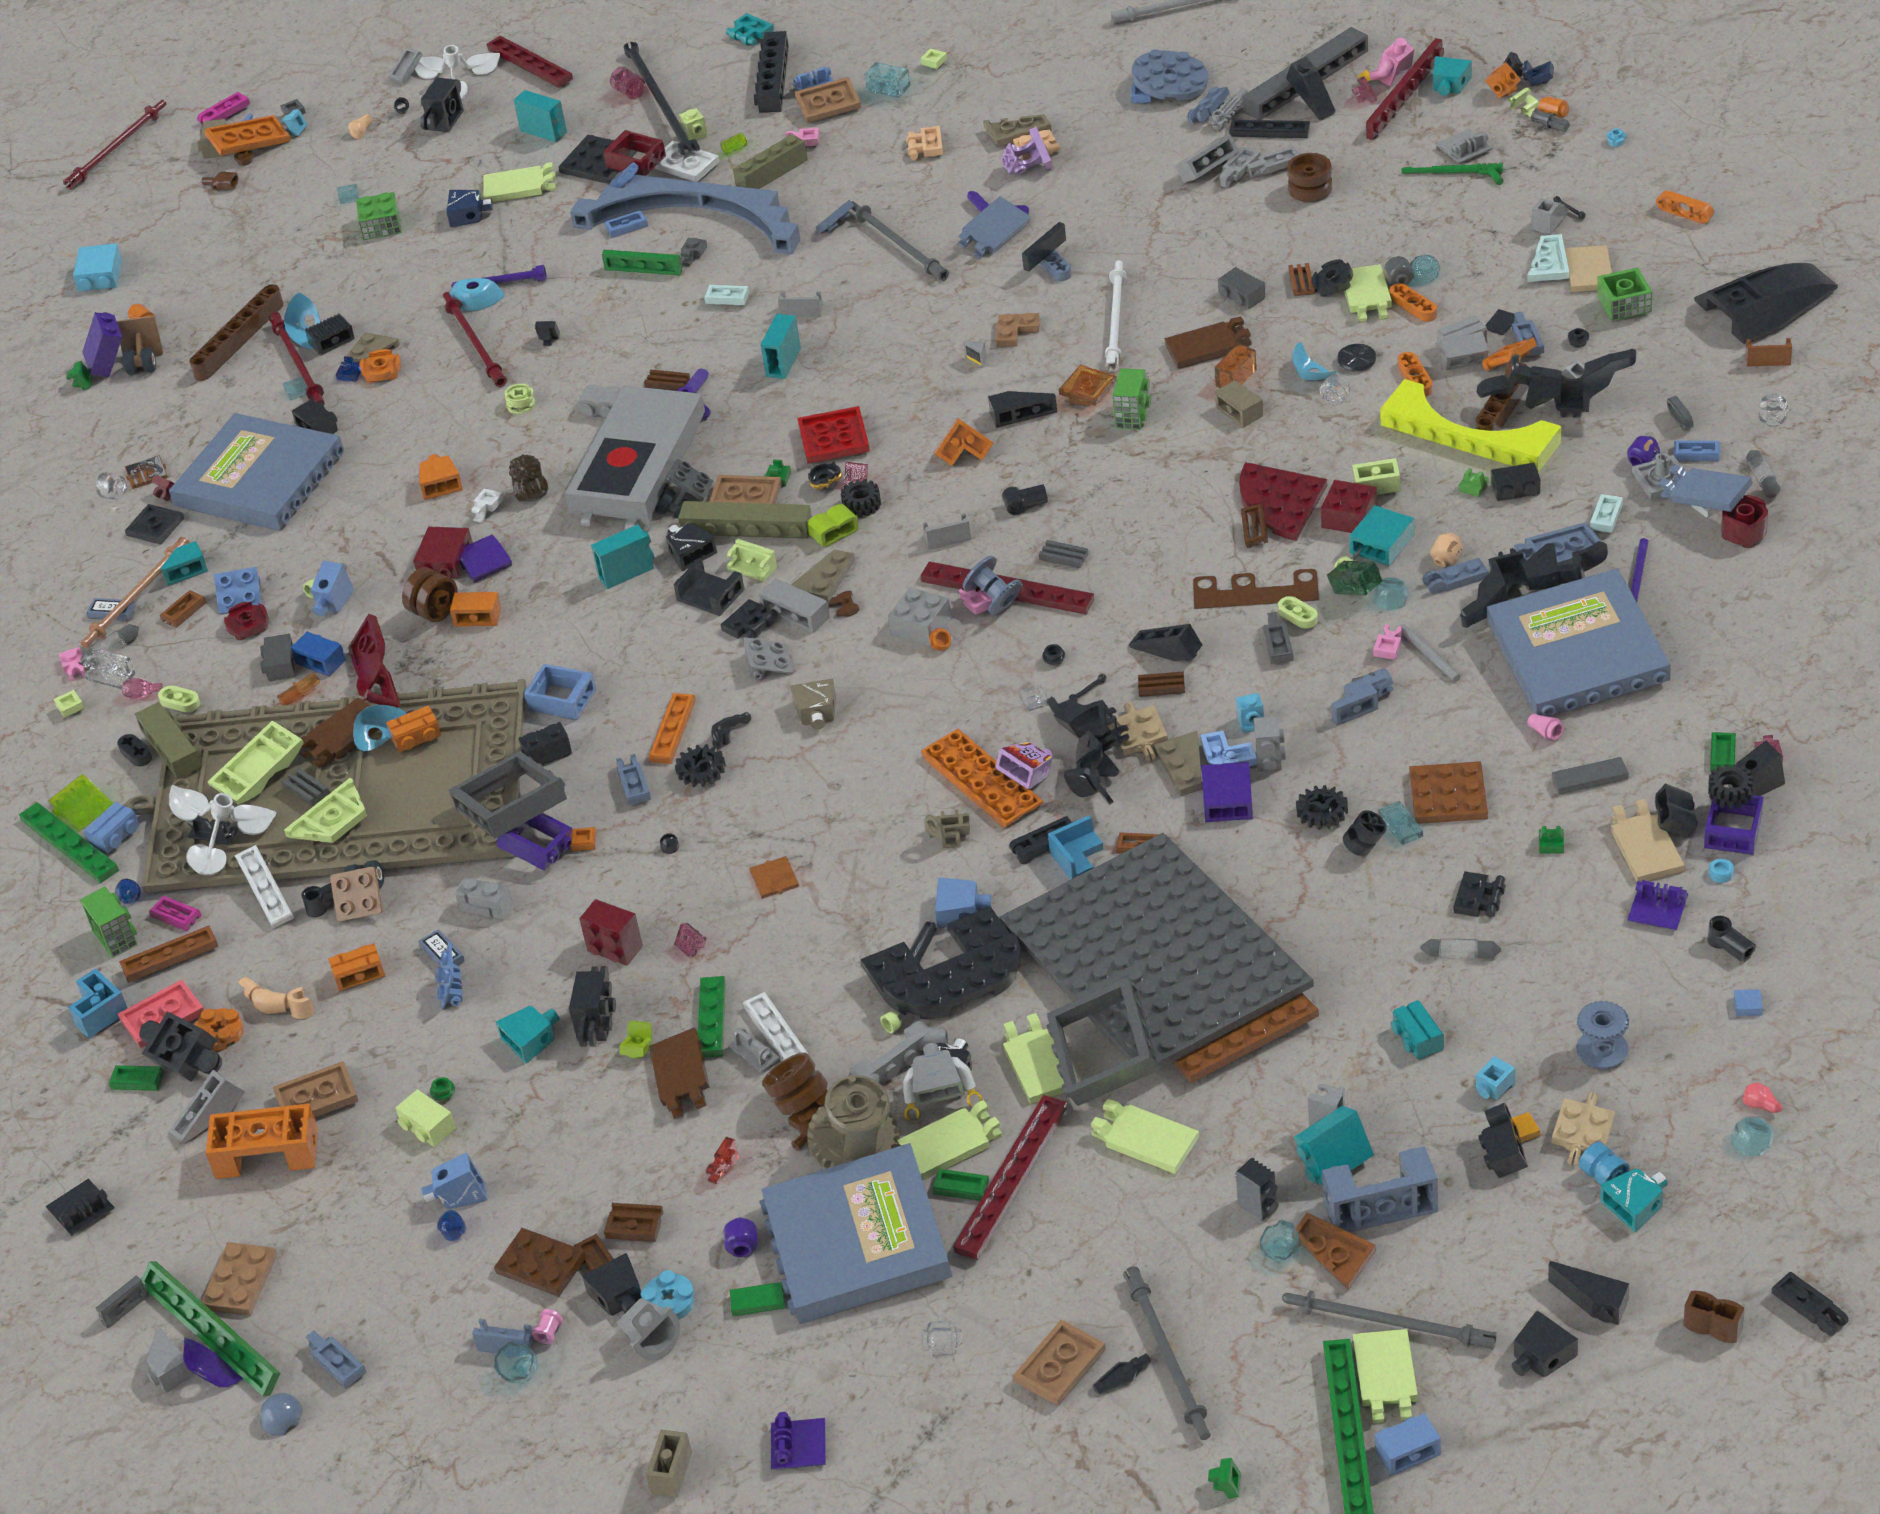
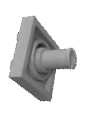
[1632,452,1682,500]

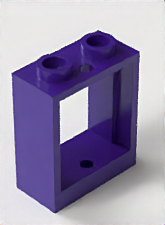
[1704,795,1764,855]
[497,813,572,871]

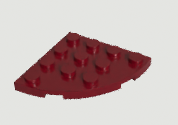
[1239,462,1328,541]

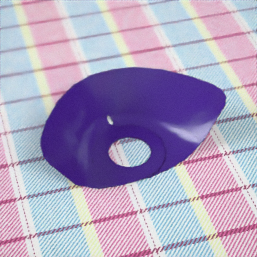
[183,1338,243,1388]

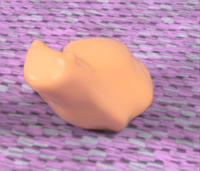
[349,114,373,139]

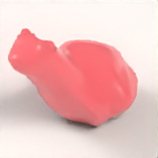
[1743,1083,1783,1113]

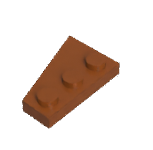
[1293,1213,1376,1290]

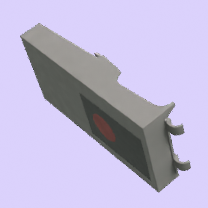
[565,385,705,530]

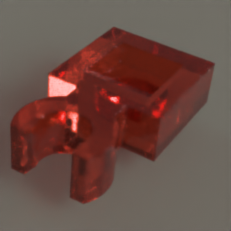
[706,1137,739,1184]

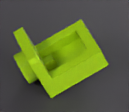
[619,1021,653,1059]

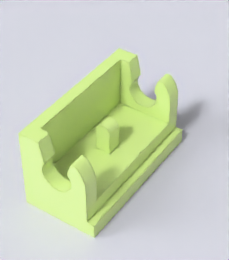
[727,539,777,582]

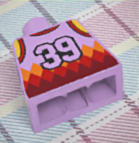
[995,742,1053,789]

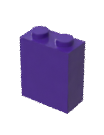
[82,312,122,377]
[1201,762,1253,822]

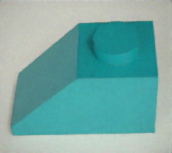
[161,541,208,586]

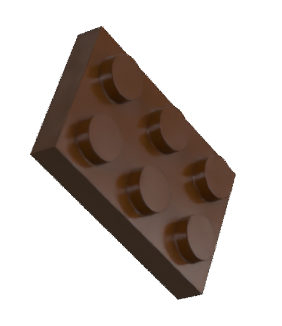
[494,1228,587,1297]

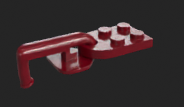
[348,613,400,708]

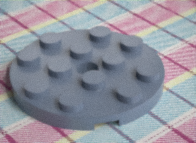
[1131,49,1209,101]

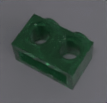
[1327,560,1383,596]

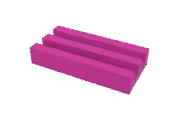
[149,896,202,931]

